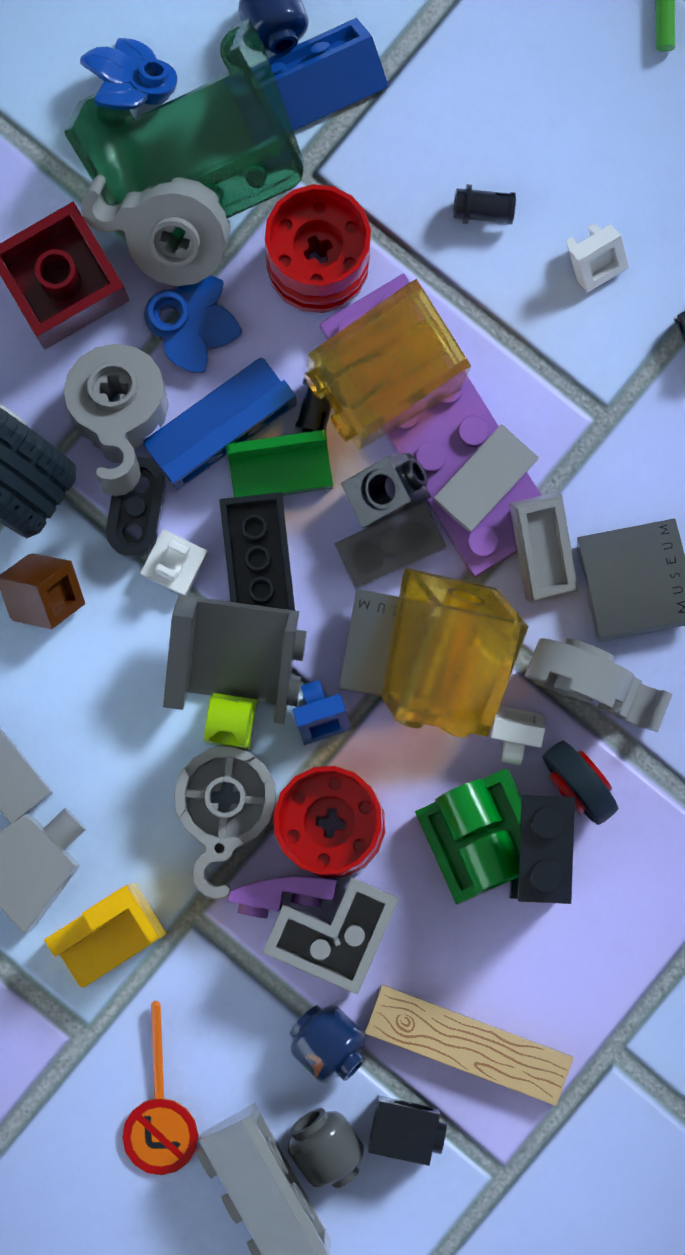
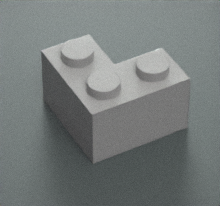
[262,877,399,995]

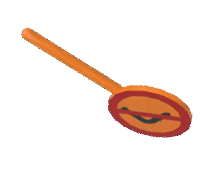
[122,1001,199,1175]

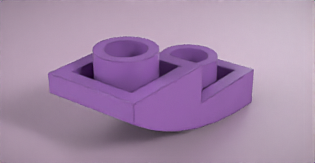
[228,876,337,919]

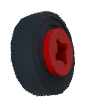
[542,740,619,825]

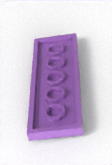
[319,273,541,579]

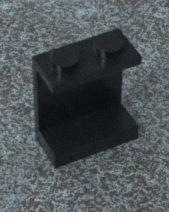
[509,795,575,904]

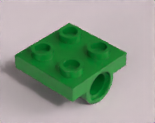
[415,769,521,905]

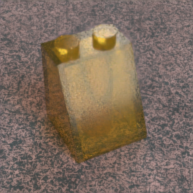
[304,279,471,450]
[381,568,529,737]

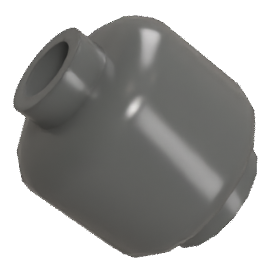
[288,1108,364,1189]

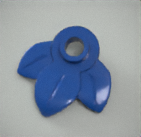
[80,38,177,110]
[144,276,242,373]

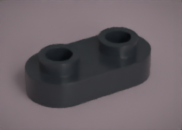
[106,457,166,558]

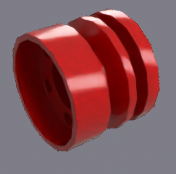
[264,184,371,313]
[273,766,386,878]

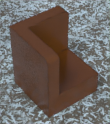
[0,553,86,629]

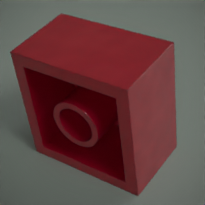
[0,201,130,350]

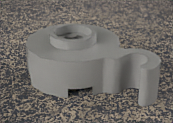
[81,175,231,286]
[63,344,169,496]
[525,638,673,732]
[174,746,277,898]

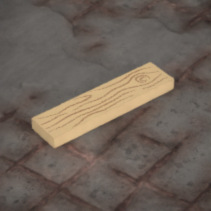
[365,984,574,1106]

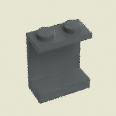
[163,595,307,724]

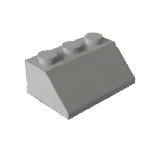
[196,1103,330,1255]

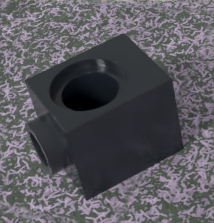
[341,452,431,528]
[368,1095,447,1166]

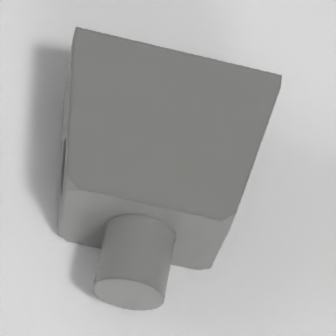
[0,808,86,933]

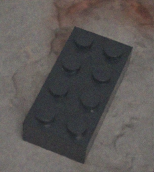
[219,492,295,611]

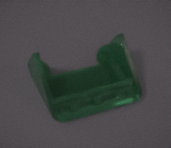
[64,19,304,238]

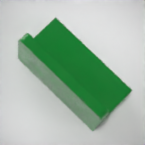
[226,430,333,497]

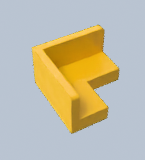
[44,883,168,987]

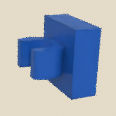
[292,680,352,745]

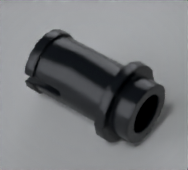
[453,184,516,225]
[295,369,342,433]

